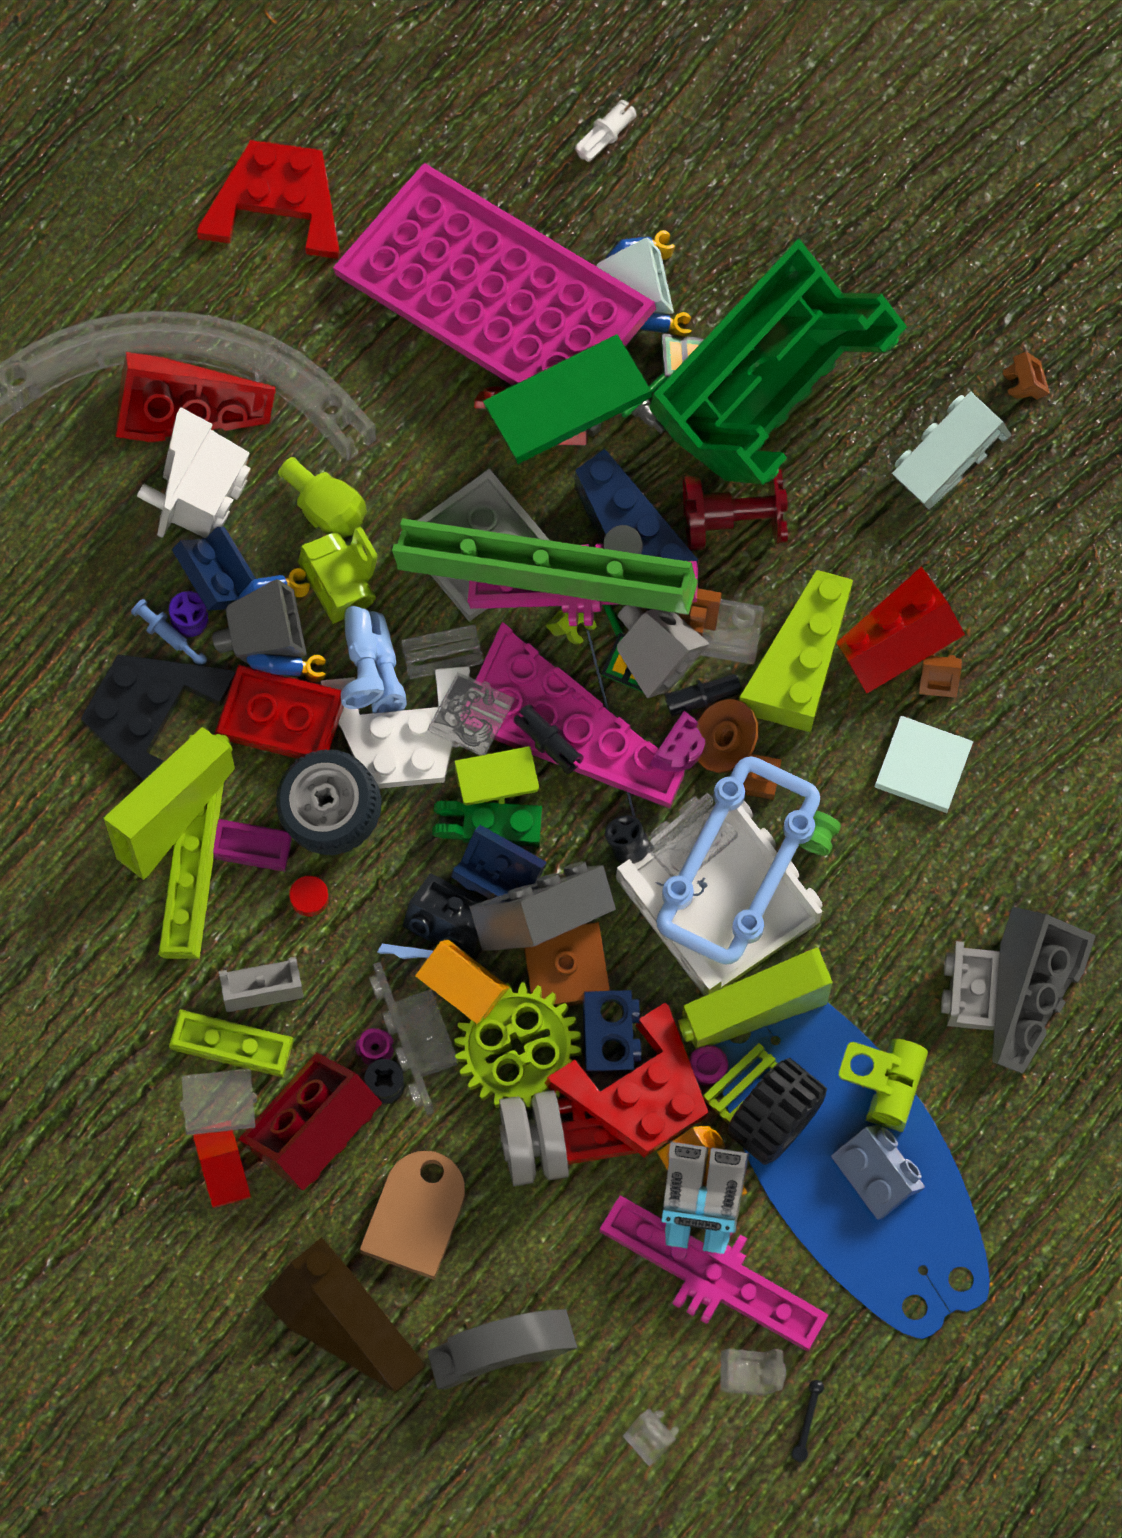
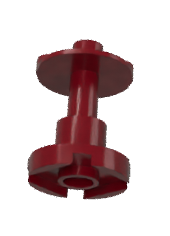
[682,469,788,551]

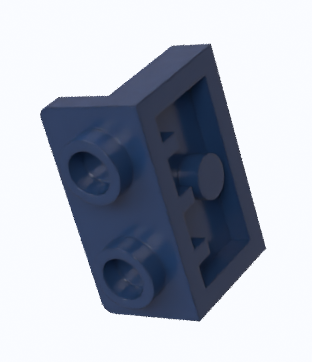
[171,526,256,611]

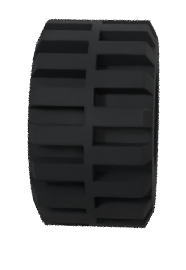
[727,1058,827,1165]

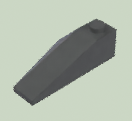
[992,907,1096,1073]

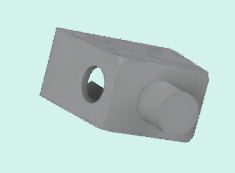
[617,605,709,698]

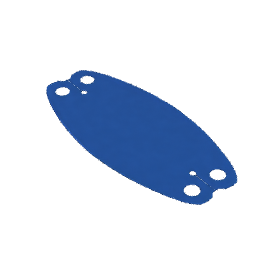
[713,1003,990,1339]

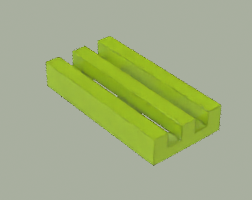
[703,1043,777,1125]

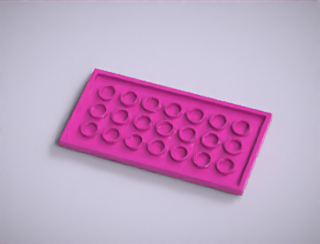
[333,163,656,386]

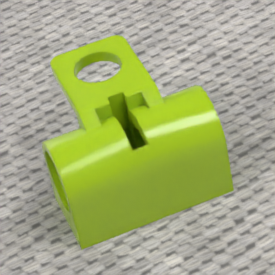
[298,527,378,624]
[838,1039,928,1132]

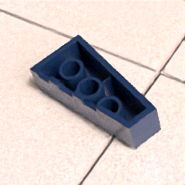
[574,449,698,613]

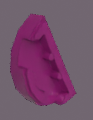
[650,711,705,772]

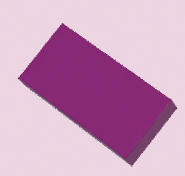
[213,819,293,872]

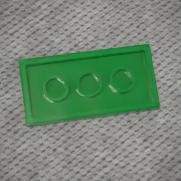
[483,334,652,464]

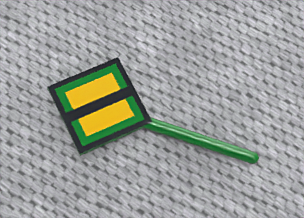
[621,333,704,418]

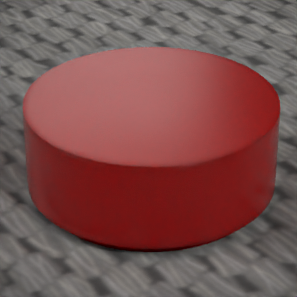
[289,876,329,917]

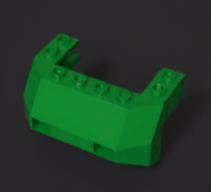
[649,238,907,484]

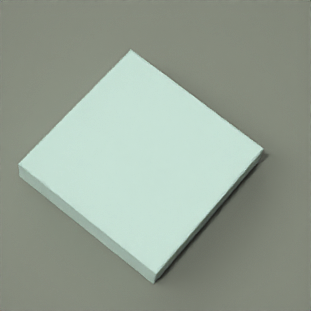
[875,716,973,813]

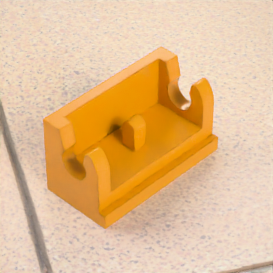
[415,939,510,1024]

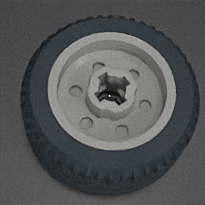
[276,750,381,855]

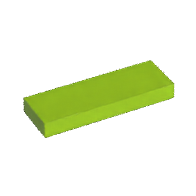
[169,1009,294,1078]

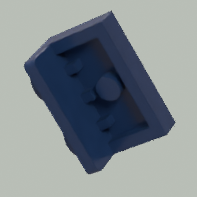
[451,825,547,899]

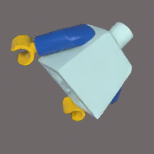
[596,231,692,337]

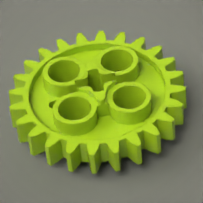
[454,982,582,1110]

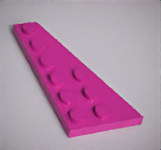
[457,622,685,808]

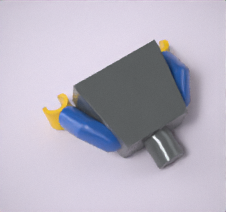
[212,568,326,683]

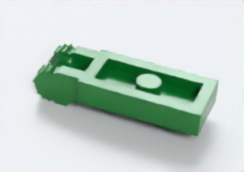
[432,801,542,847]

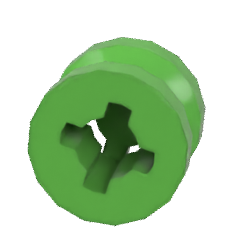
[799,811,841,856]

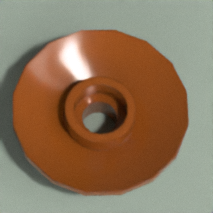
[697,699,758,774]

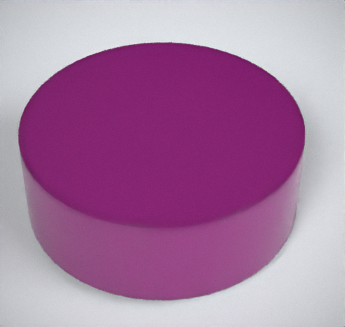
[689,1045,729,1087]

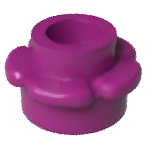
[355,1028,394,1065]

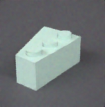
[892,391,1011,509]

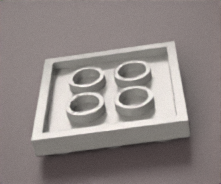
[400,469,550,622]

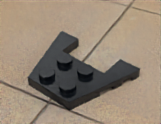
[81,654,235,782]

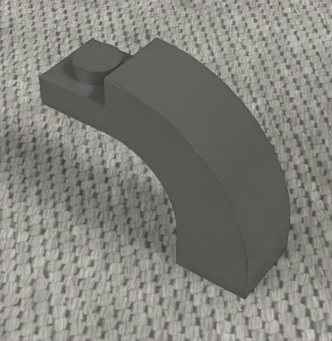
[427,1310,577,1390]

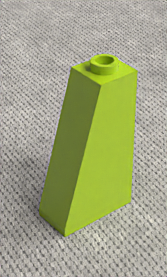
[103,727,235,880]
[678,947,833,1050]

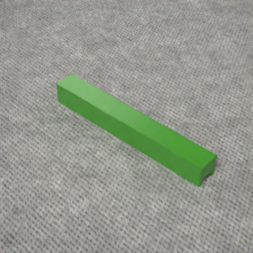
[392,518,698,615]

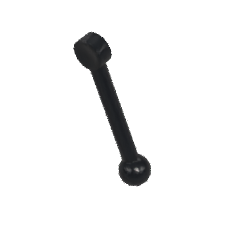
[792,1379,824,1463]

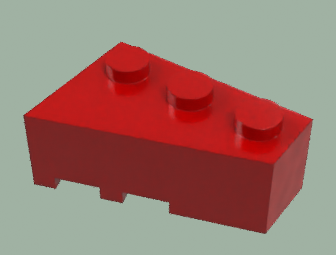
[836,566,965,693]

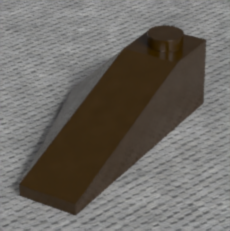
[262,1237,426,1393]

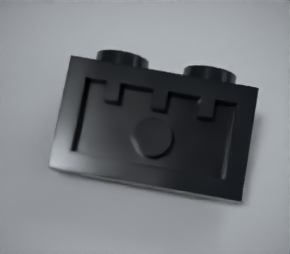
[403,873,484,957]

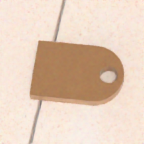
[360,1151,465,1280]

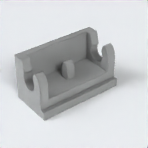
[219,957,304,1012]

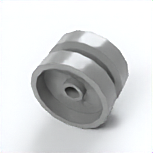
[499,1090,569,1186]

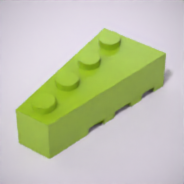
[739,570,853,733]

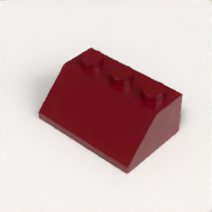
[238,1052,382,1191]

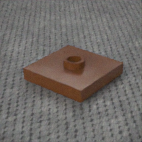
[524,922,610,1008]

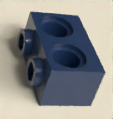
[582,990,641,1073]

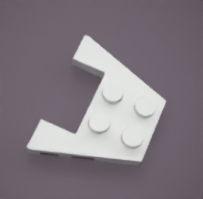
[321,666,470,789]

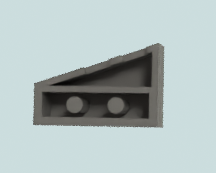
[470,861,616,951]

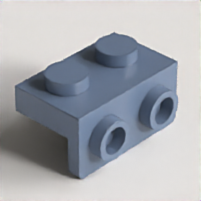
[831,1125,925,1220]

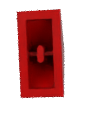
[192,1122,251,1209]

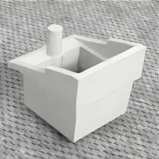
[137,407,251,538]

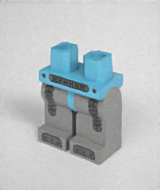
[661,1142,749,1254]

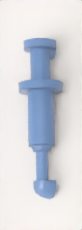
[131,599,207,666]

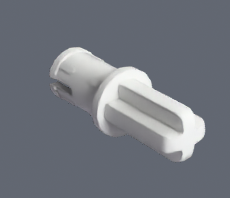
[575,100,637,161]

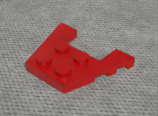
[197,140,340,259]
[544,1002,708,1158]

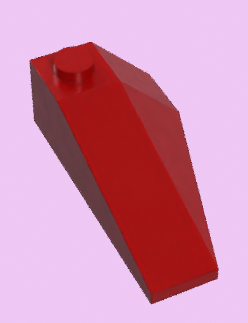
[115,352,276,442]

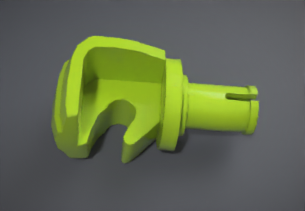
[278,457,367,539]

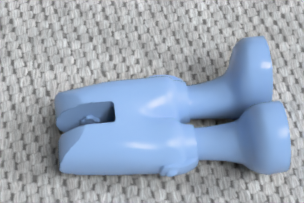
[341,606,407,713]

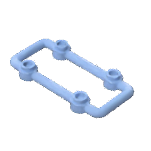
[656,756,820,965]

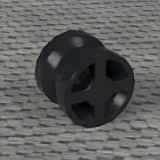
[605,815,650,864]
[364,1059,405,1105]

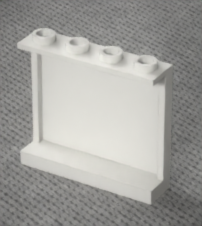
[616,801,823,996]

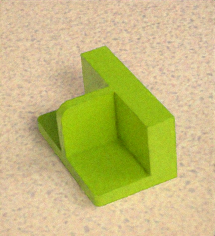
[455,746,539,805]

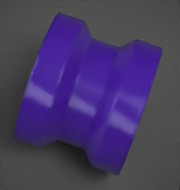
[169,591,209,637]

